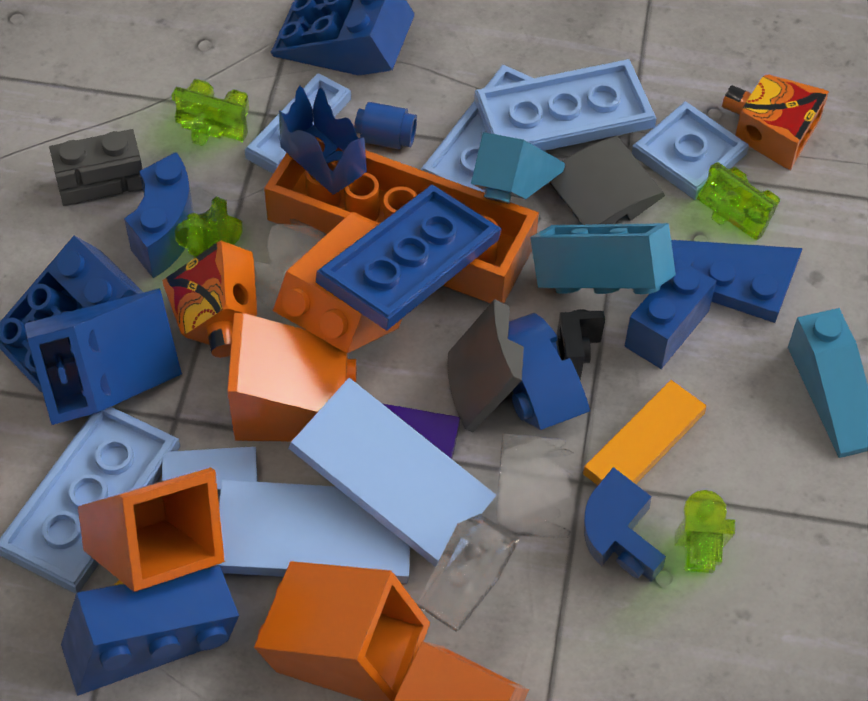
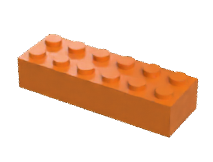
[264,136,539,303]

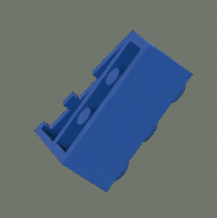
[61,566,239,696]

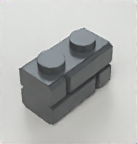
[49,129,143,206]

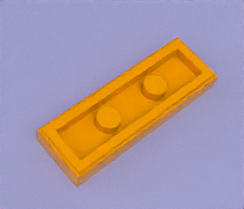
[583,380,707,485]

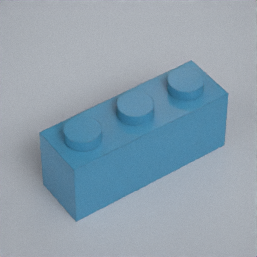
[530,223,676,294]

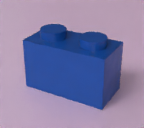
[624,259,716,369]

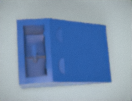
[270,0,415,76]
[0,235,144,392]
[24,288,182,425]

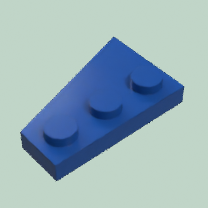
[671,240,803,323]

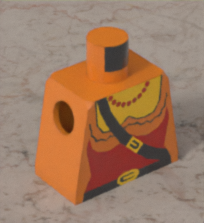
[722,74,829,170]
[162,240,258,358]

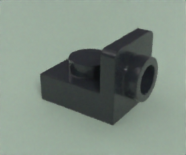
[556,309,605,380]

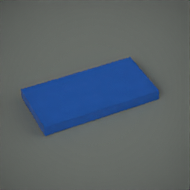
[316,184,501,331]

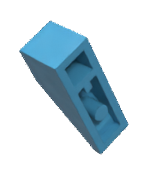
[471,132,565,203]
[788,308,868,458]

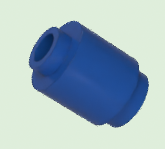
[354,102,417,150]

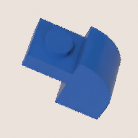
[584,467,666,582]

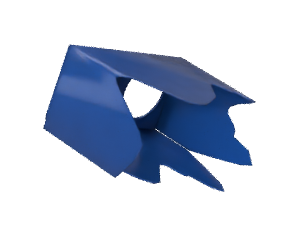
[279,85,367,195]

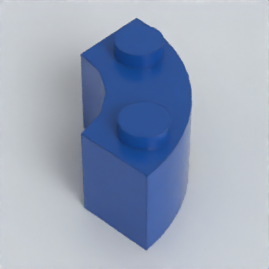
[124,152,194,278]
[508,313,590,430]

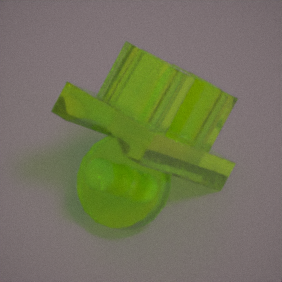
[171,79,249,146]
[697,162,780,240]
[175,196,243,259]
[674,490,735,573]

